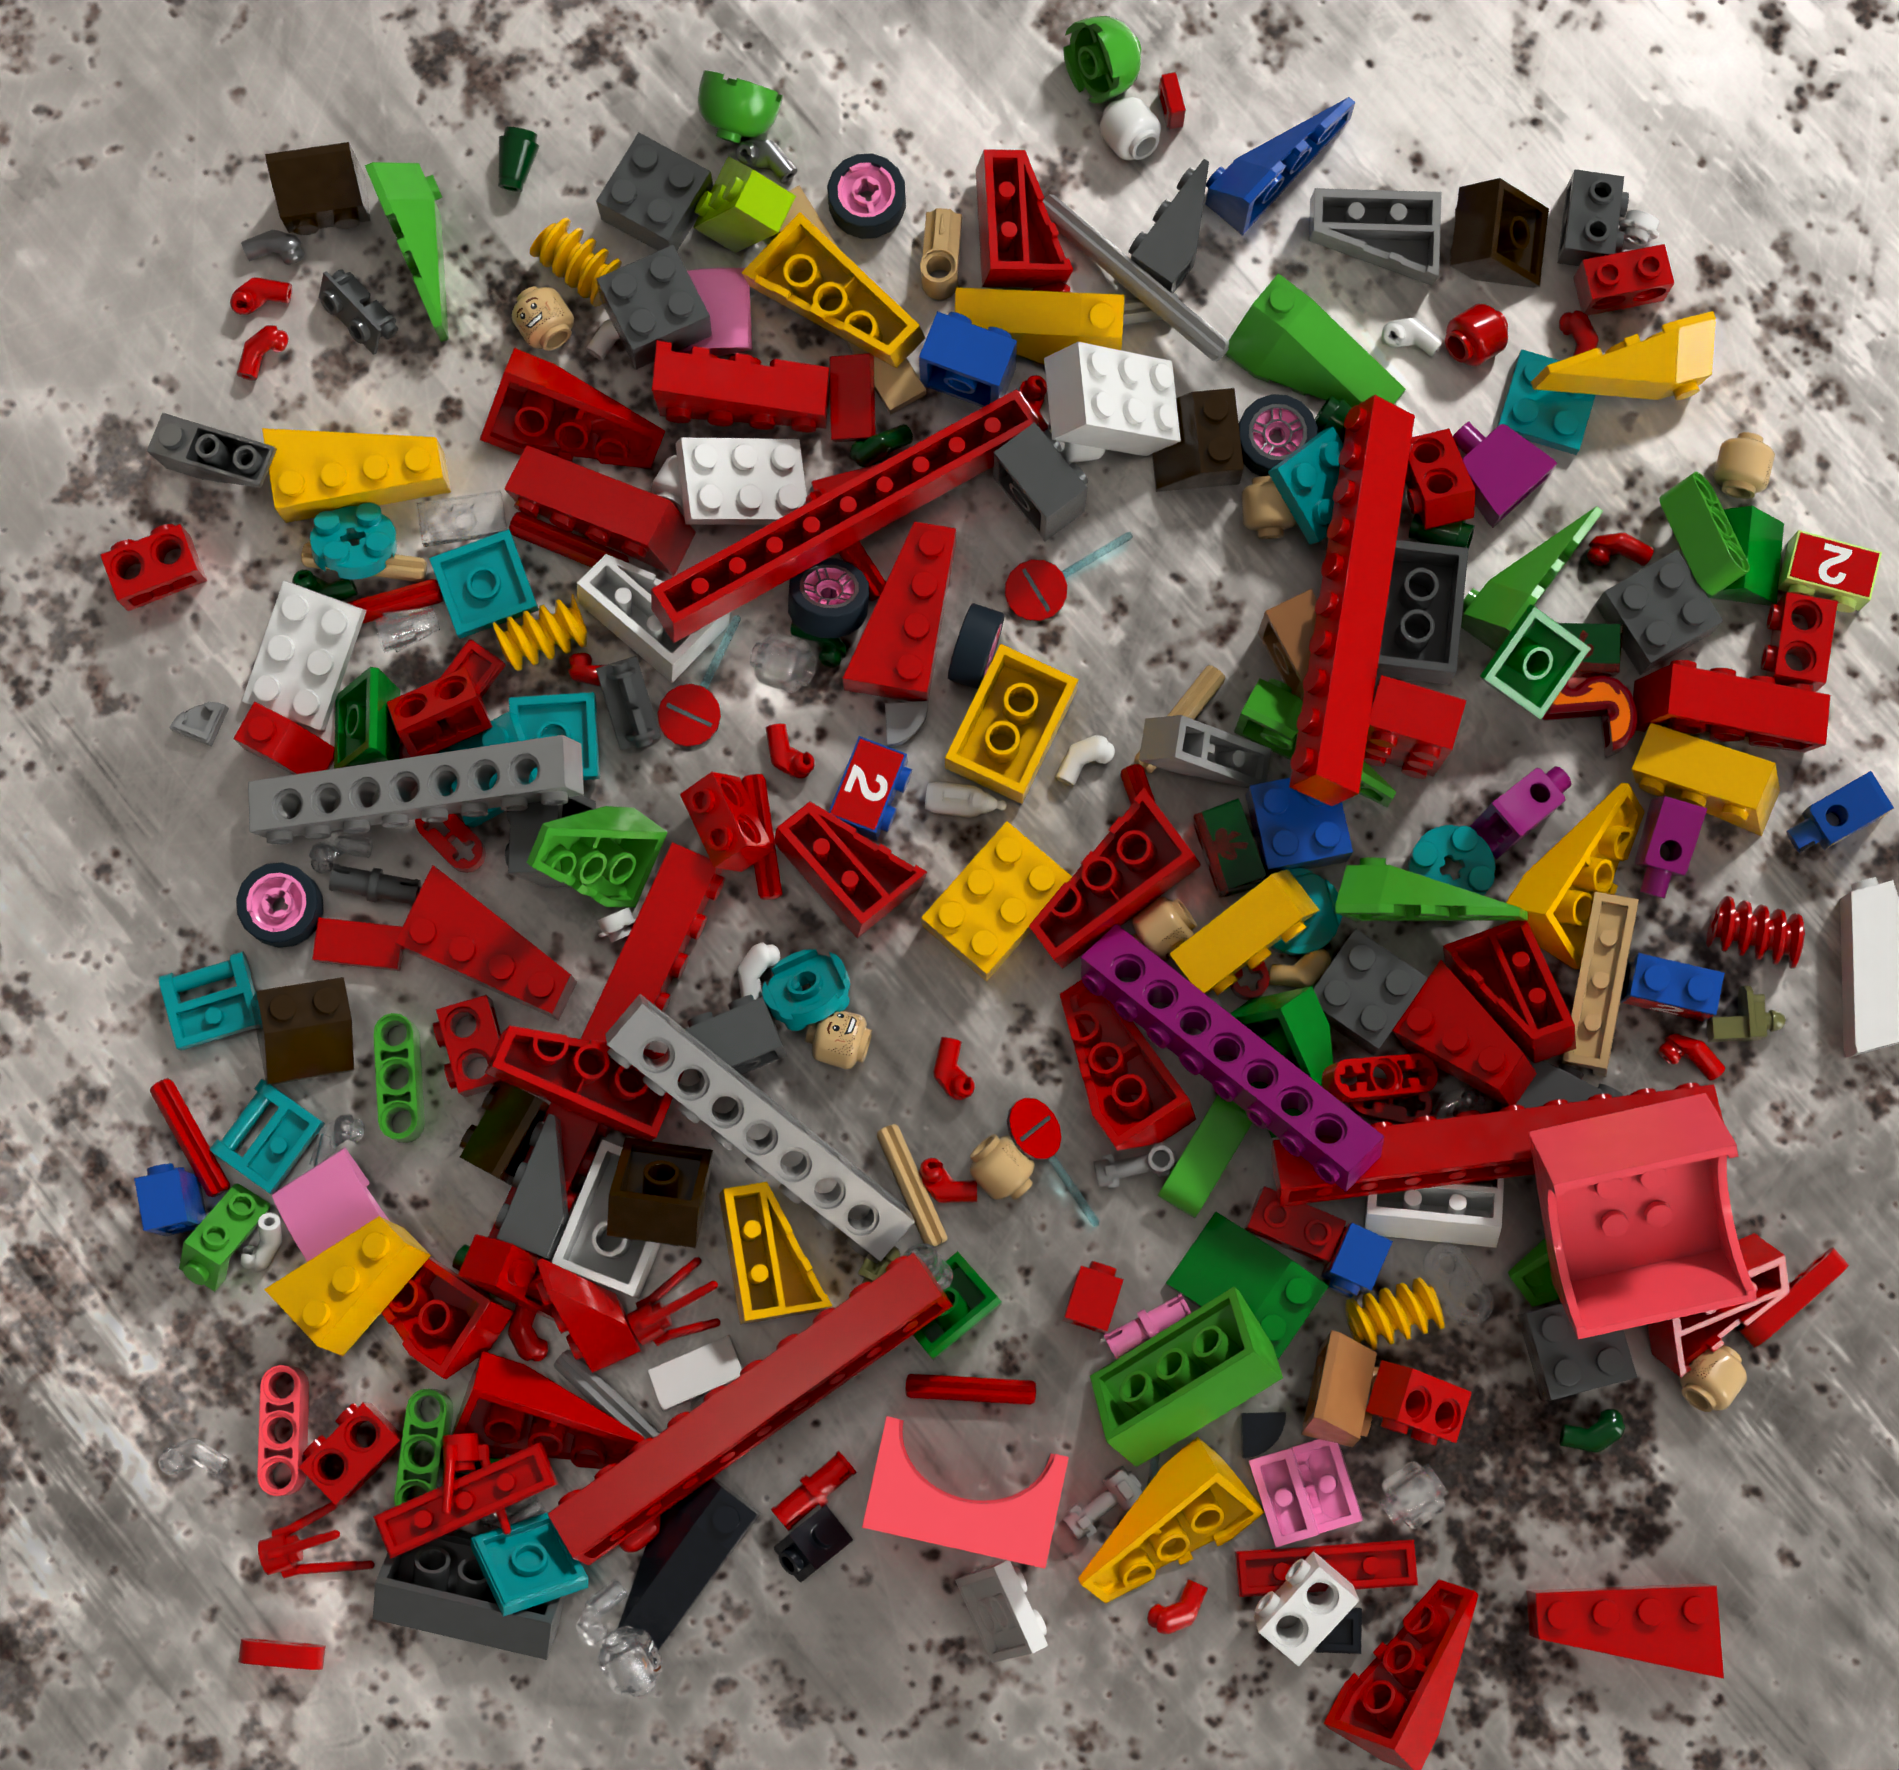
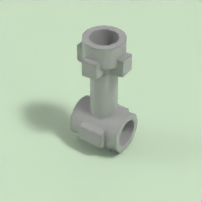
[1094,1142,1178,1189]
[1063,1466,1142,1540]

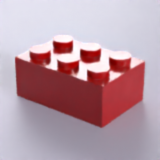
[1364,675,1467,779]

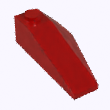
[479,348,665,468]
[452,1351,644,1469]

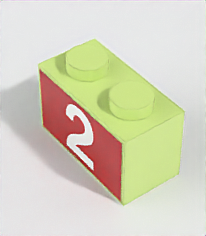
[1778,530,1882,613]

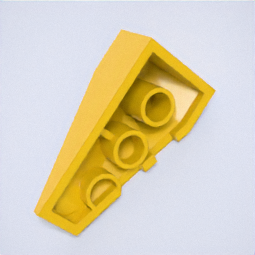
[1531,311,1716,400]
[1078,1437,1265,1604]

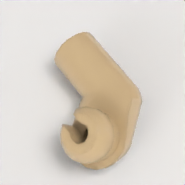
[1270,949,1331,988]

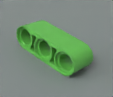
[1659,472,1750,596]
[373,1013,425,1143]
[1157,1095,1252,1218]
[394,1389,453,1506]

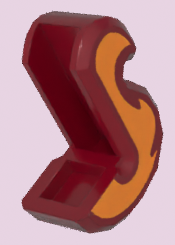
[1542,675,1637,758]

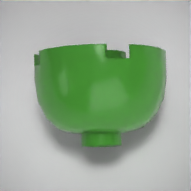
[1063,16,1141,103]
[698,70,783,144]

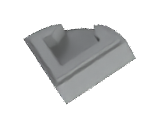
[885,701,928,748]
[169,702,229,747]

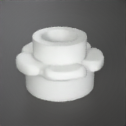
[1619,210,1659,246]
[597,907,636,943]

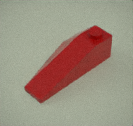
[1059,980,1197,1151]
[381,1256,514,1379]
[1323,1579,1479,1770]

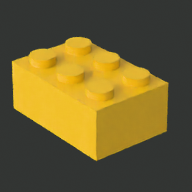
[945,643,1079,804]
[921,821,1072,982]

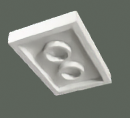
[675,437,807,525]
[242,581,367,731]
[955,1560,1048,1663]

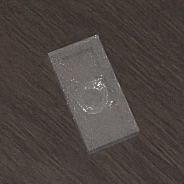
[417,490,507,547]

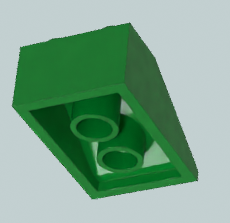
[1230,986,1333,1138]
[1165,1212,1329,1360]

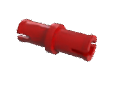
[771,1451,857,1531]

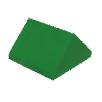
[1705,506,1784,606]
[1480,604,1591,719]
[334,666,400,769]
[913,1251,1002,1361]

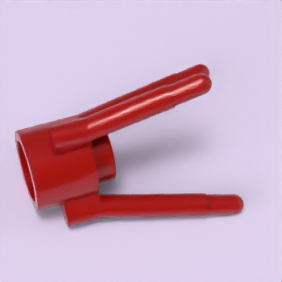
[627,1257,721,1346]
[442,1433,511,1535]
[258,1502,375,1579]

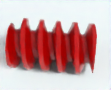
[1706,896,1805,969]

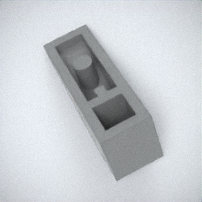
[1139,715,1272,788]

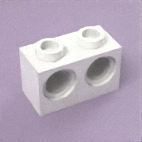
[1254,1551,1359,1666]

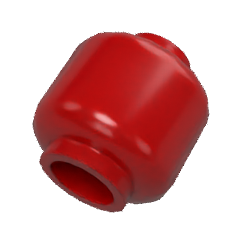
[1445,304,1508,366]

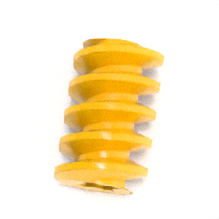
[530,217,622,307]
[493,594,588,671]
[1345,1277,1445,1350]

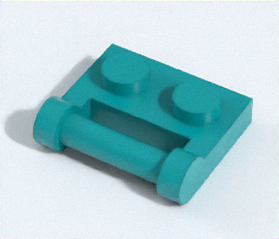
[159,951,256,1051]
[209,1079,325,1194]

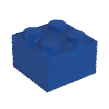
[919,311,1017,407]
[1245,777,1353,878]

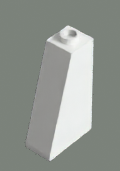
[1840,877,1899,1058]

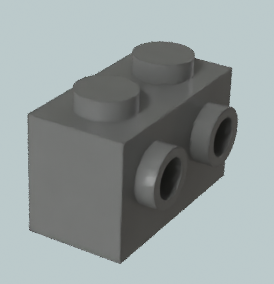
[1557,169,1629,266]

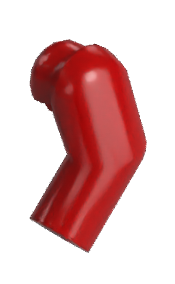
[1559,310,1599,356]
[1018,375,1048,432]
[568,653,605,687]
[919,1158,977,1203]
[508,1304,548,1362]

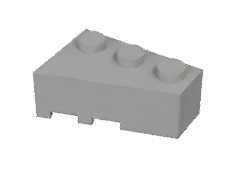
[1309,188,1442,286]

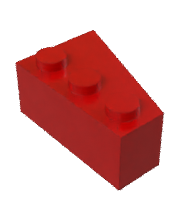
[975,149,1073,288]
[774,801,927,938]
[1443,921,1576,1063]
[1392,960,1537,1106]
[1647,1233,1790,1378]

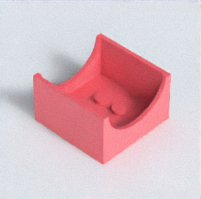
[1528,1093,1757,1340]
[862,1416,1069,1569]

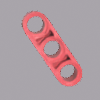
[257,1365,309,1496]

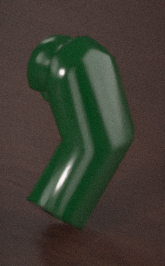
[850,424,913,467]
[292,570,358,601]
[790,621,846,668]
[1559,1409,1625,1453]

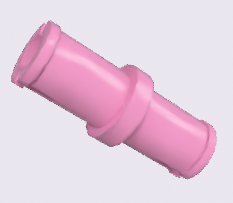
[1103,1293,1192,1360]

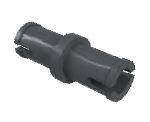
[329,863,421,906]

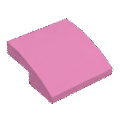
[677,268,752,357]
[272,1147,389,1262]
[1249,1439,1363,1547]

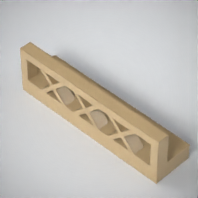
[1563,892,1639,1077]

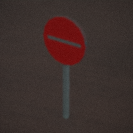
[1005,532,1133,622]
[657,615,741,747]
[1007,1098,1099,1226]

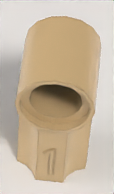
[920,208,962,300]

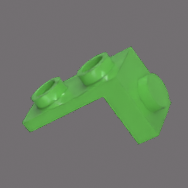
[179,1183,271,1292]

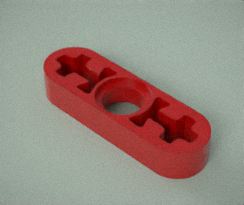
[1322,1053,1438,1103]
[1738,1247,1849,1348]

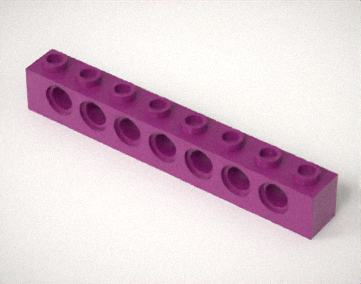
[1081,924,1384,1192]

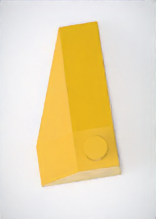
[955,287,1124,365]
[1506,783,1645,969]

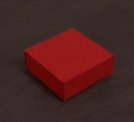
[1158,72,1186,130]

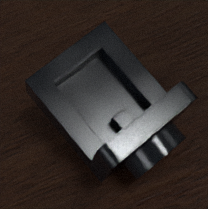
[774,1505,853,1582]

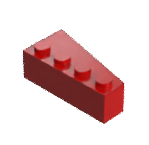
[652,340,830,433]
[504,445,696,576]
[842,521,956,702]
[1633,660,1831,753]
[1029,787,1202,969]
[395,865,577,1021]
[485,1025,684,1141]
[1526,1583,1724,1679]

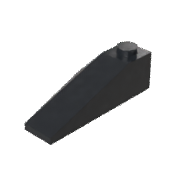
[616,1477,761,1659]

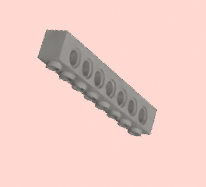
[248,735,584,844]
[605,994,915,1262]

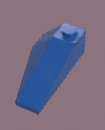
[1205,97,1355,236]

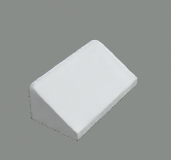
[648,1335,743,1411]

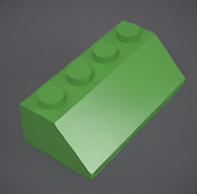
[1090,1287,1283,1467]

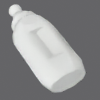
[925,781,1007,818]

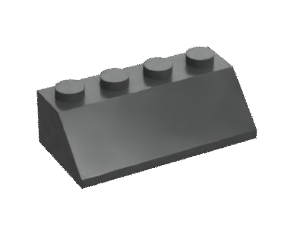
[373,1530,566,1660]

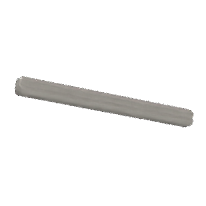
[1043,194,1229,362]

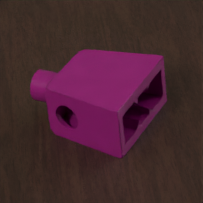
[1453,421,1558,528]
[1469,766,1572,860]
[1635,796,1707,899]

